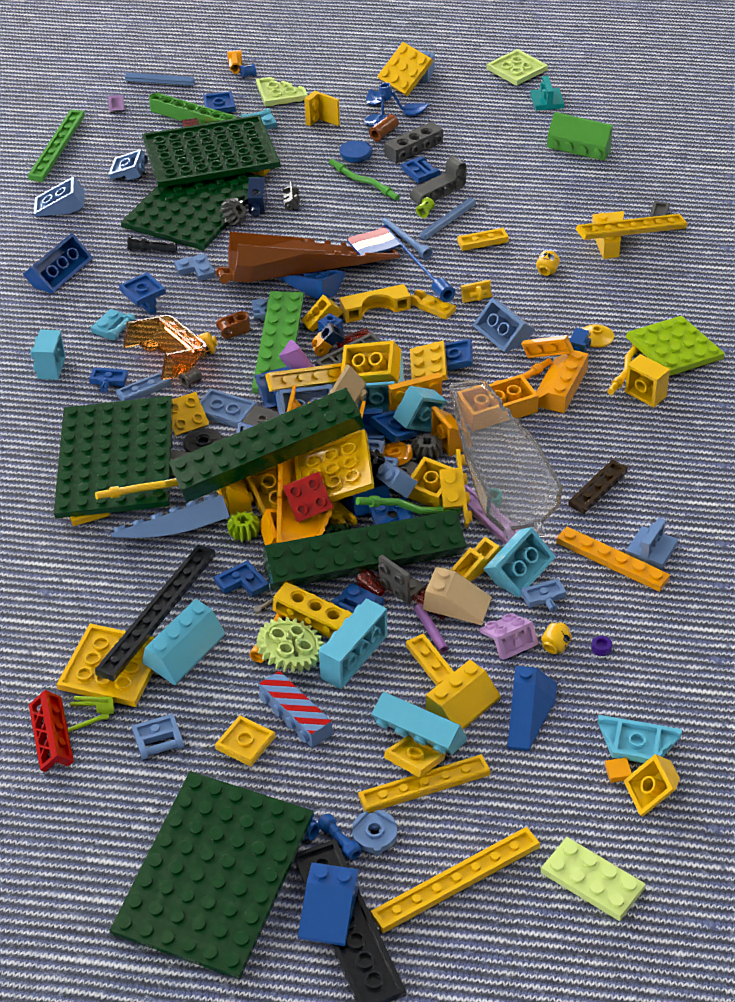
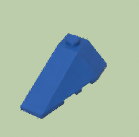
[279,270,346,299]
[507,666,557,751]

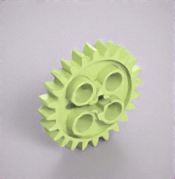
[256,617,324,673]

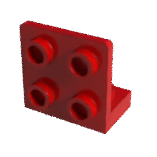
[283,471,333,522]

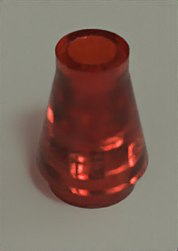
[356,569,385,597]

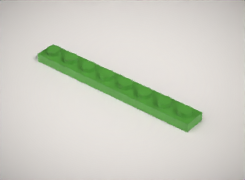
[28,110,85,182]

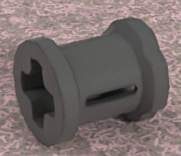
[179,366,202,388]

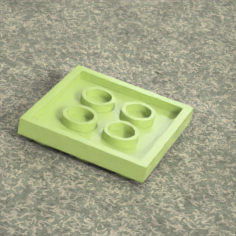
[486,49,548,86]

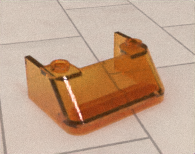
[123,315,207,380]

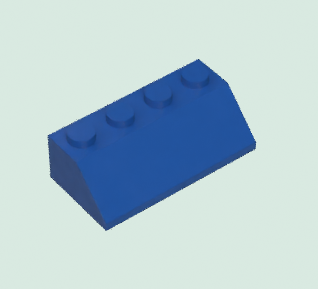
[23,233,93,294]

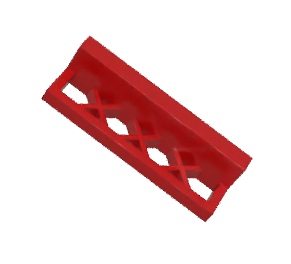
[29,690,74,772]

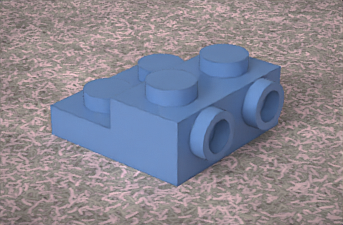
[108,149,148,180]

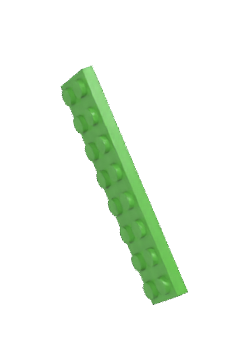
[252,291,304,393]

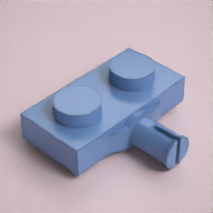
[521,578,566,612]

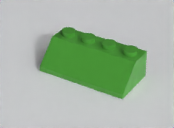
[547,112,613,161]

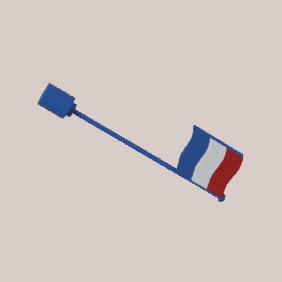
[347,224,456,302]

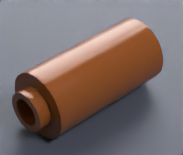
[369,114,399,141]

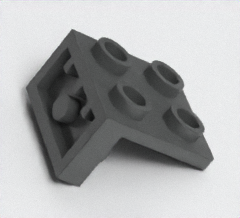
[378,555,425,604]

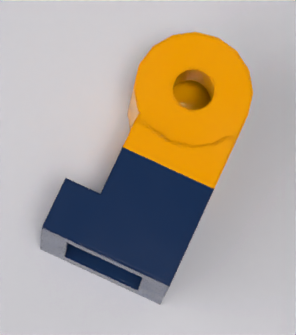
[312,322,345,357]

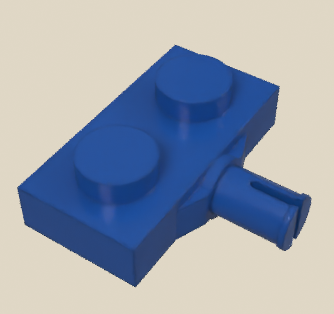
[89,367,128,393]

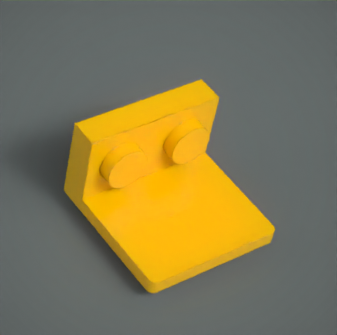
[304,91,340,126]
[172,392,209,436]

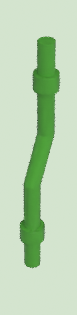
[329,159,400,201]
[355,496,461,515]

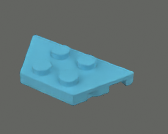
[598,715,682,763]

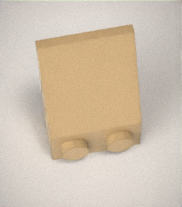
[423,567,492,625]

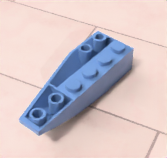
[111,493,230,538]

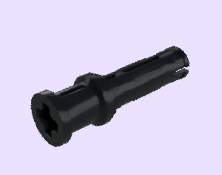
[127,236,178,253]

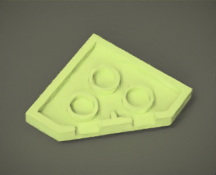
[256,77,308,107]

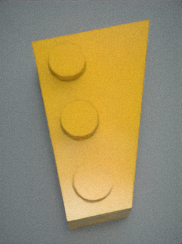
[592,211,624,259]

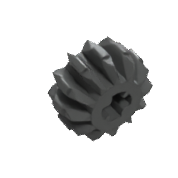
[220,198,247,225]
[412,433,443,461]

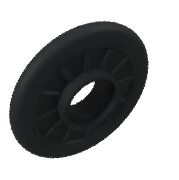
[183,428,223,453]

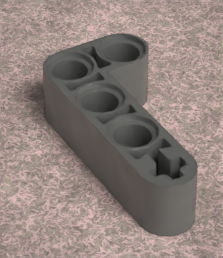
[410,156,467,205]

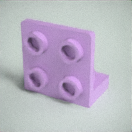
[479,613,539,660]

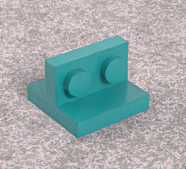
[530,76,565,111]

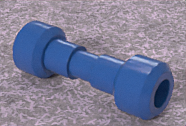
[318,813,362,860]

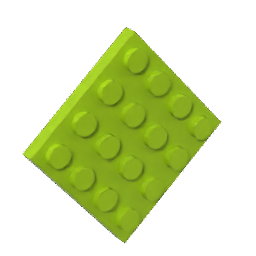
[626,315,725,376]

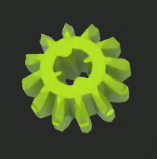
[227,510,260,542]

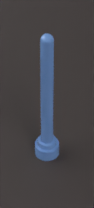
[382,218,433,260]

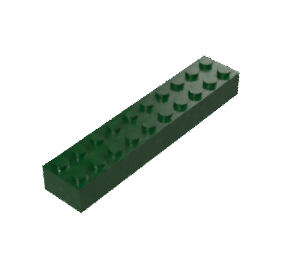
[169,387,364,503]
[262,510,467,591]

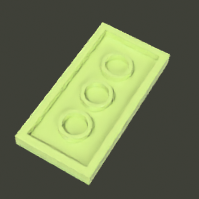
[541,837,646,921]

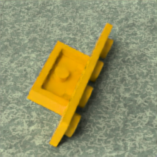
[439,449,472,528]

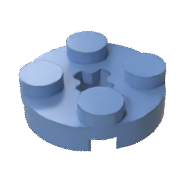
[352,810,397,856]

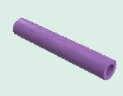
[414,604,448,653]

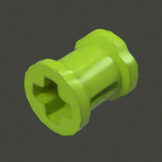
[416,197,435,218]

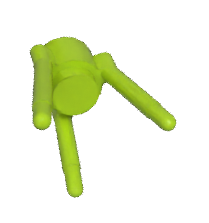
[68,696,114,732]

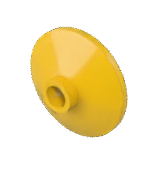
[583,324,614,348]

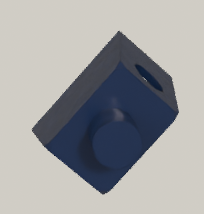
[247,177,267,216]

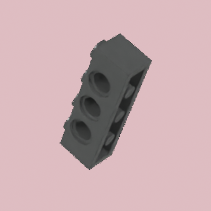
[384,122,443,164]

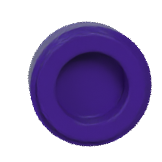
[591,636,612,656]

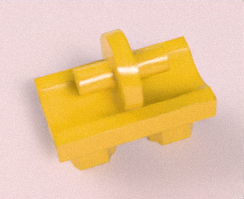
[460,280,492,303]

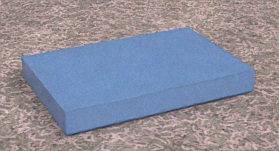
[200,388,257,428]

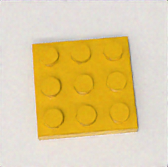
[377,42,434,97]

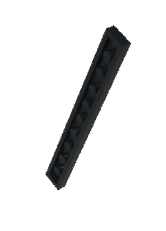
[95,545,215,682]

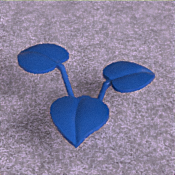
[364,82,429,126]

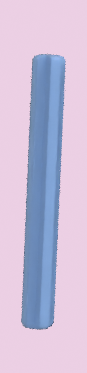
[125,72,195,86]
[420,198,476,240]

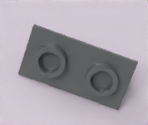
[283,181,301,211]

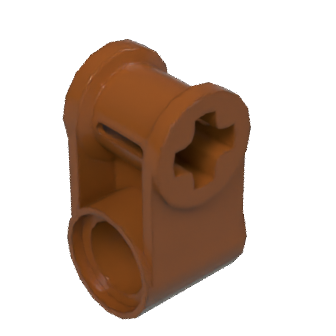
[216,311,251,339]

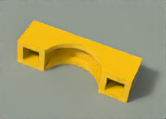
[340,284,411,323]

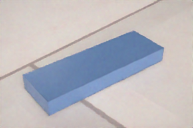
[116,371,172,401]

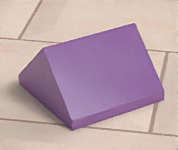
[279,339,314,370]

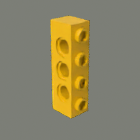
[272,582,353,638]

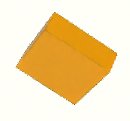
[605,757,632,783]

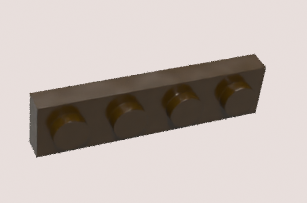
[568,459,628,514]

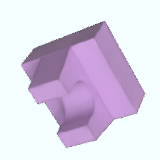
[108,95,124,111]

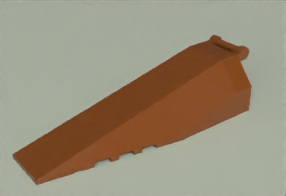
[215,231,400,284]

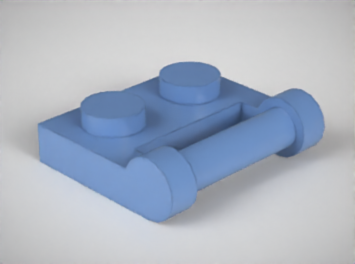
[132,714,184,760]

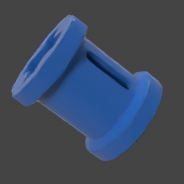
[239,63,257,78]

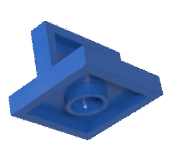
[119,272,166,314]

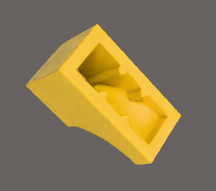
[301,295,343,332]

